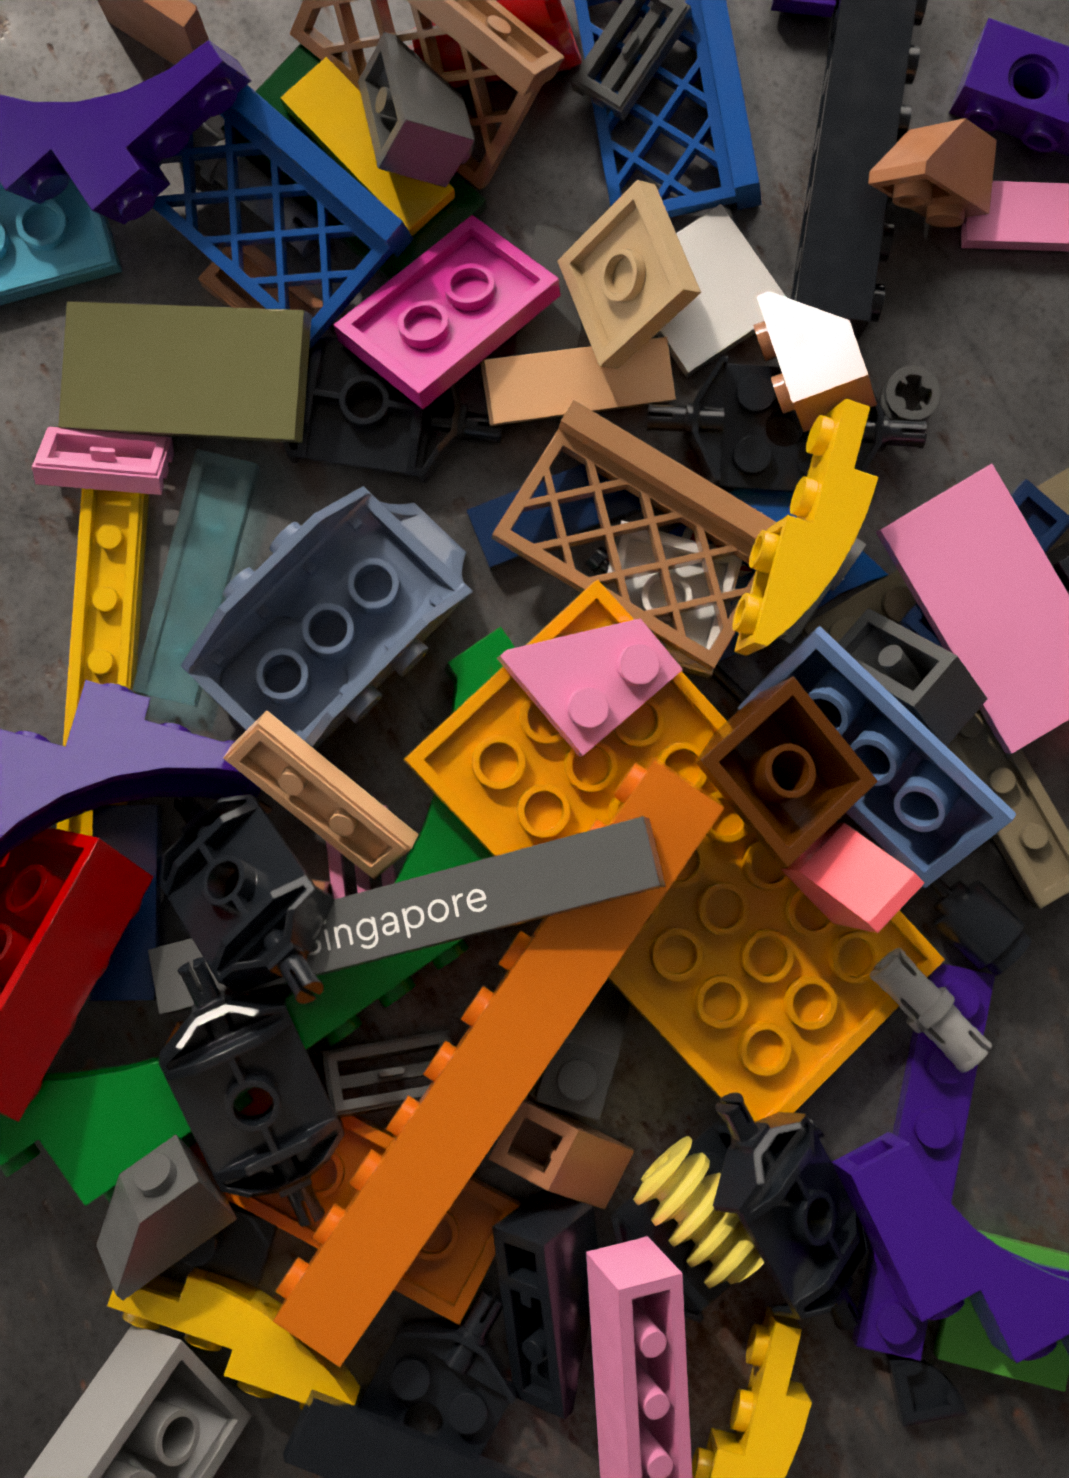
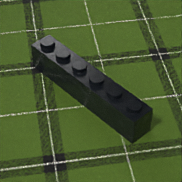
[790,0,928,341]

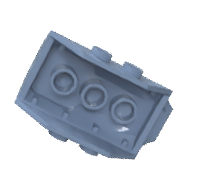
[180,486,473,750]

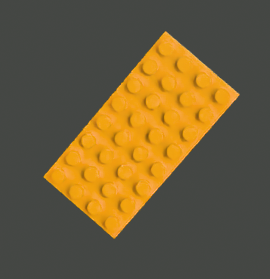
[403,579,945,1121]

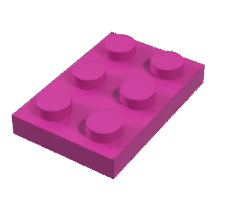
[334,215,561,409]

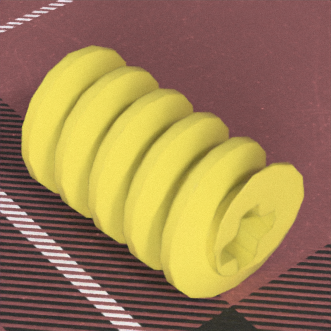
[633,1136,764,1289]

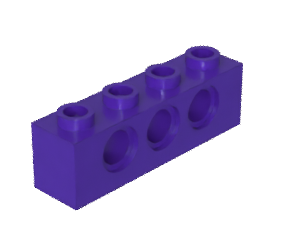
[949,18,1069,156]

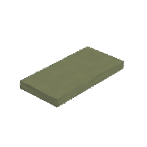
[58,301,312,443]

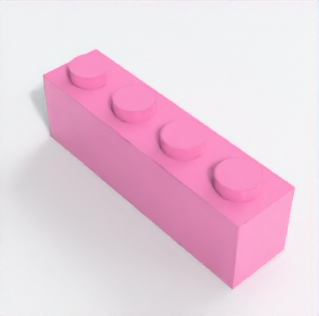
[586,1236,692,1478]

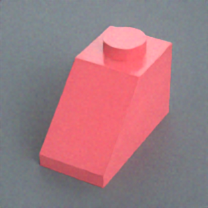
[779,823,924,933]

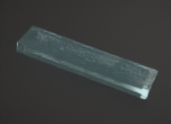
[132,449,260,708]

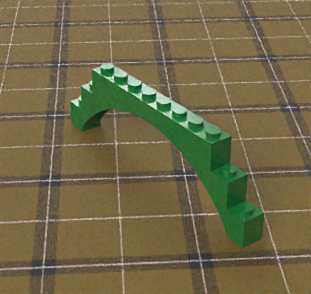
[0,626,515,1206]

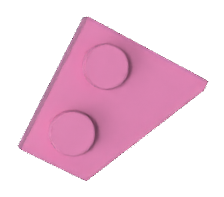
[497,618,683,756]

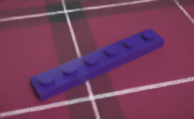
[852,963,995,1361]

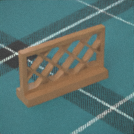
[290,0,564,190]
[492,400,777,671]

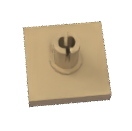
[558,180,701,369]

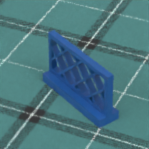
[574,0,762,218]
[152,85,413,348]

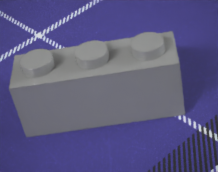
[24,1325,252,1478]

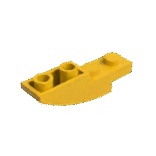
[732,399,879,656]
[107,1267,361,1410]
[692,1306,812,1478]

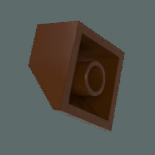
[695,676,878,869]

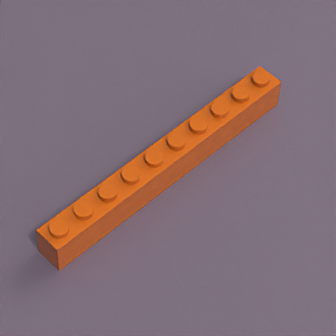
[273,757,724,1367]

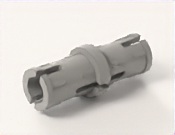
[869,948,992,1073]

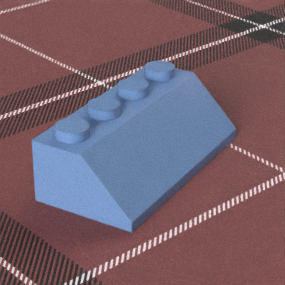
[738,626,1016,888]

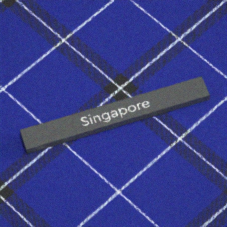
[148,816,666,1015]

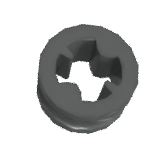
[879,365,942,422]

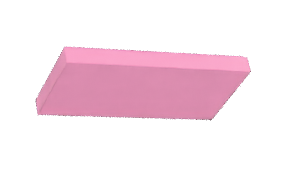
[876,464,1069,754]

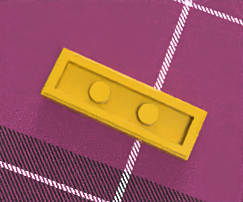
[280,57,455,236]

